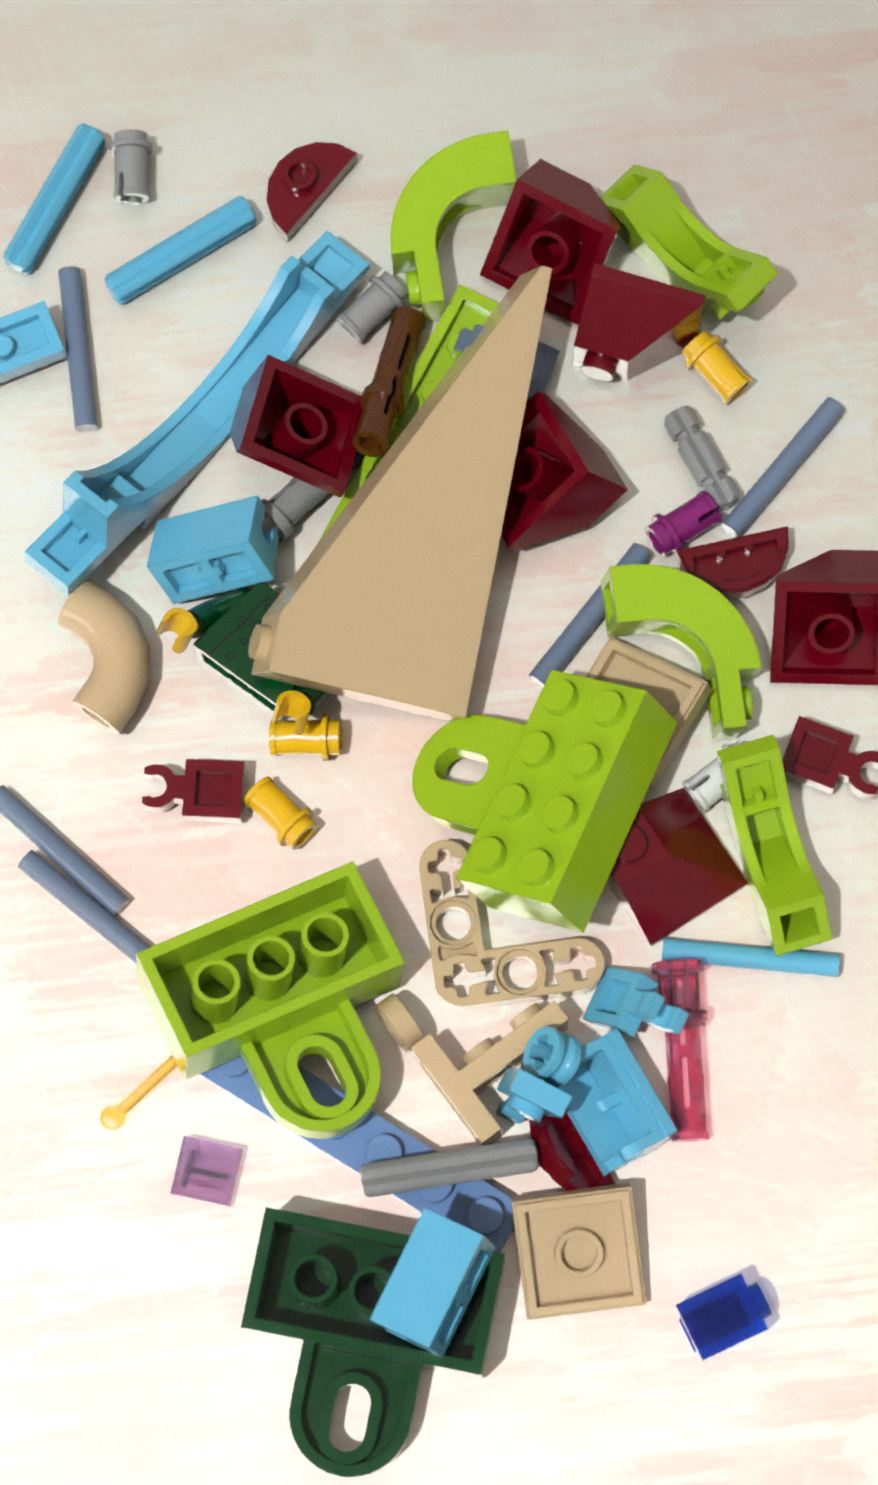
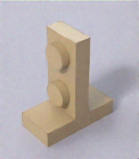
[411,1000,569,1146]

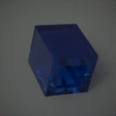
[673,1274,772,1365]

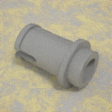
[109,129,153,205]
[336,271,408,343]

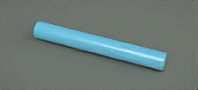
[661,937,840,977]

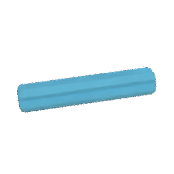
[4,124,105,274]
[104,196,257,304]

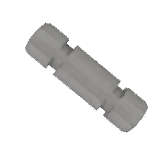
[664,406,740,512]

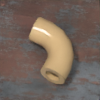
[58,578,150,735]

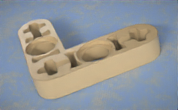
[419,840,605,1011]

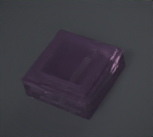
[170,1136,243,1209]

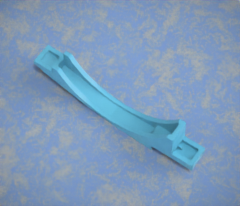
[24,231,370,596]

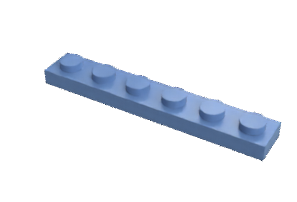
[199,1056,515,1253]

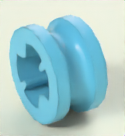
[523,1026,582,1086]

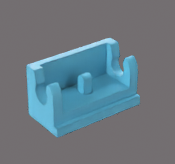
[147,495,278,604]
[554,1028,678,1177]
[369,1208,496,1358]

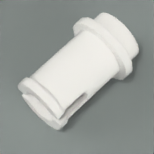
[682,741,741,812]

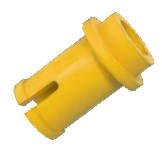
[681,331,753,404]
[269,714,343,761]
[243,776,317,850]

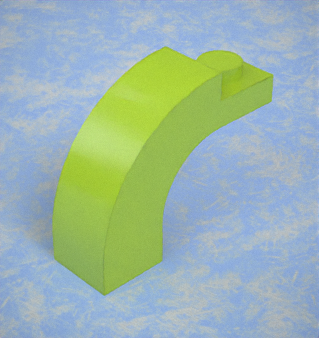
[390,130,517,323]
[600,164,778,319]
[600,564,762,741]
[717,735,833,956]

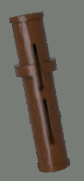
[352,306,427,457]

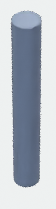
[58,266,98,432]
[721,397,845,538]
[528,543,651,688]
[0,785,130,916]
[18,850,152,963]

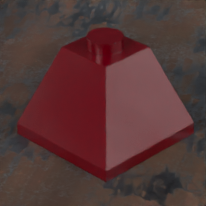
[480,159,621,325]
[573,263,705,381]
[230,355,363,498]
[501,391,628,550]
[770,549,878,685]
[606,788,748,948]

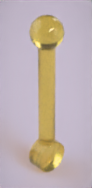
[100,1055,178,1131]

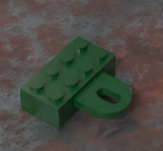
[241,1207,505,1478]

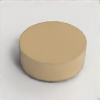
[375,993,425,1053]

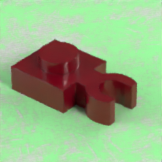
[782,716,878,799]
[142,759,246,823]

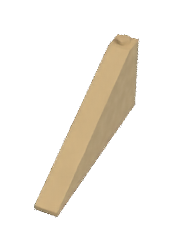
[248,266,552,721]

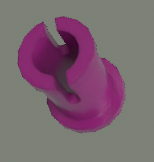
[645,491,722,556]

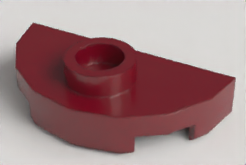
[266,142,358,242]
[675,526,789,598]
[529,1111,616,1191]

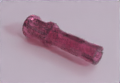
[651,959,709,1142]

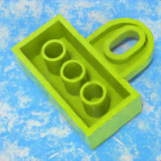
[412,670,678,933]
[135,861,405,1139]

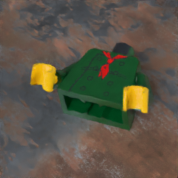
[156,583,328,735]

